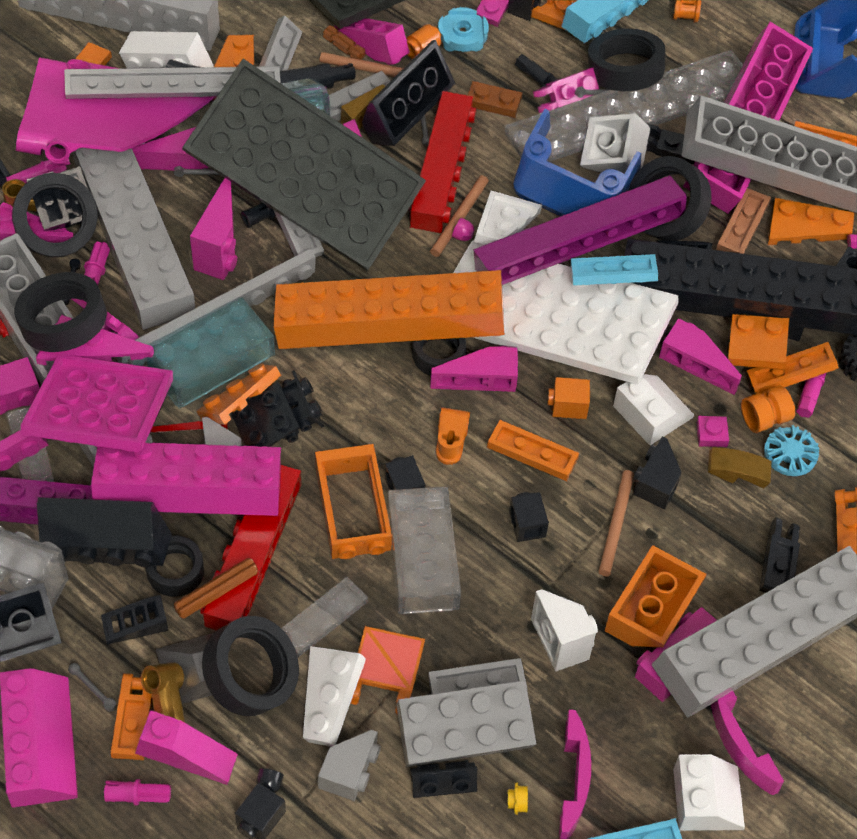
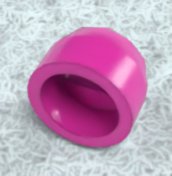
[452,218,475,242]

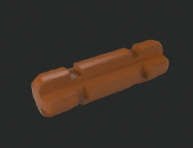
[323,25,366,60]

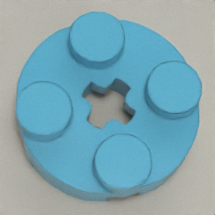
[438,7,489,52]

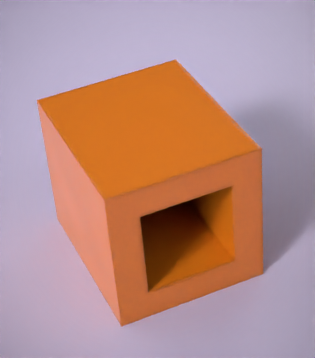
[547,377,590,419]

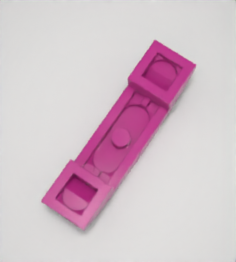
[711,691,784,795]
[559,710,591,839]

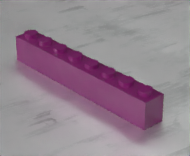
[473,176,686,285]

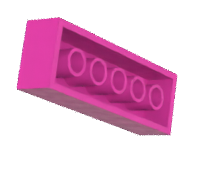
[91,443,281,516]

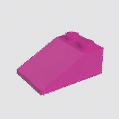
[190,178,237,280]

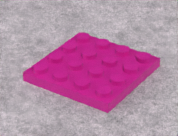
[21,354,173,453]

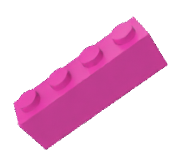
[0,668,78,808]

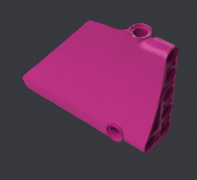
[16,57,216,164]

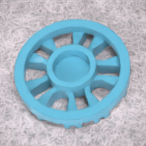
[764,425,819,476]

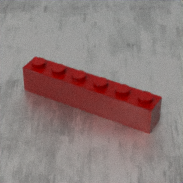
[410,91,477,233]
[200,465,302,630]

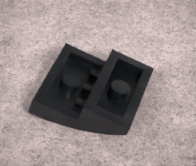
[26,166,98,231]

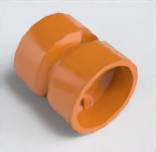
[741,385,795,433]

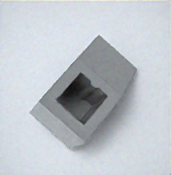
[318,730,381,801]

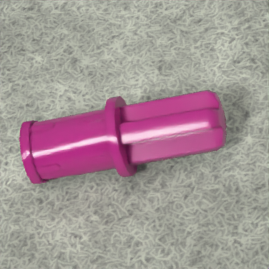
[84,242,110,285]
[104,779,171,806]

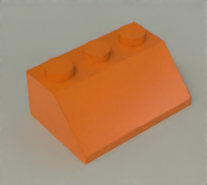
[605,545,707,648]

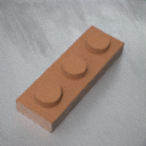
[716,188,771,254]

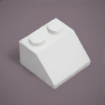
[580,113,650,174]
[613,374,694,445]
[531,589,598,672]
[673,754,745,831]

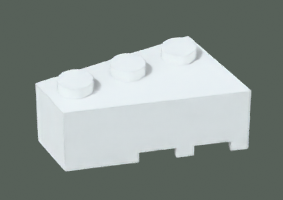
[119,31,214,69]

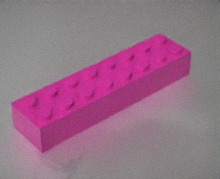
[683,22,813,214]

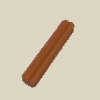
[174,558,258,618]

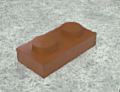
[468,81,522,118]

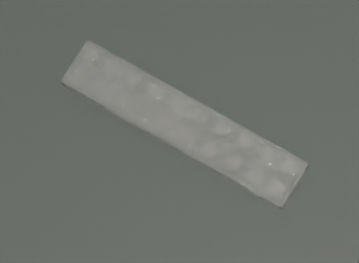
[505,50,743,162]

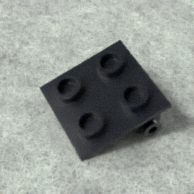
[231,381,300,447]

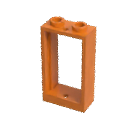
[315,444,392,559]

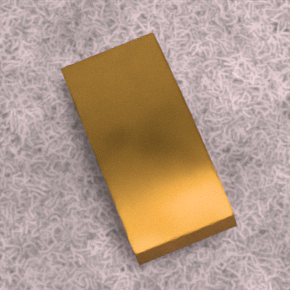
[708,447,772,489]

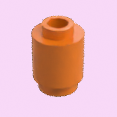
[406,24,441,59]

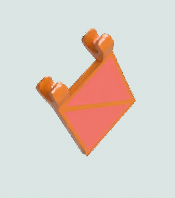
[350,626,425,714]

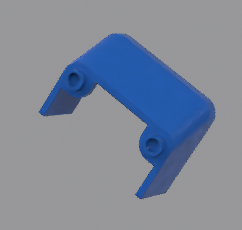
[794,0,857,99]
[513,109,642,216]

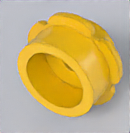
[508,782,528,815]

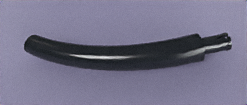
[165,59,356,94]

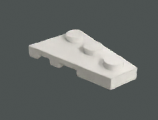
[474,191,542,245]
[303,646,366,747]

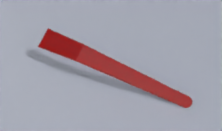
[150,421,228,433]

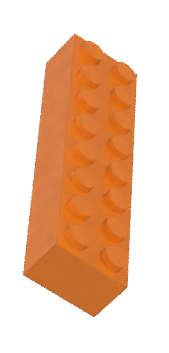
[274,270,505,349]

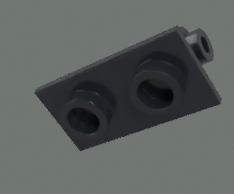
[282,370,324,432]
[410,760,477,798]

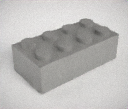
[396,680,537,767]

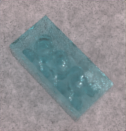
[147,298,275,409]

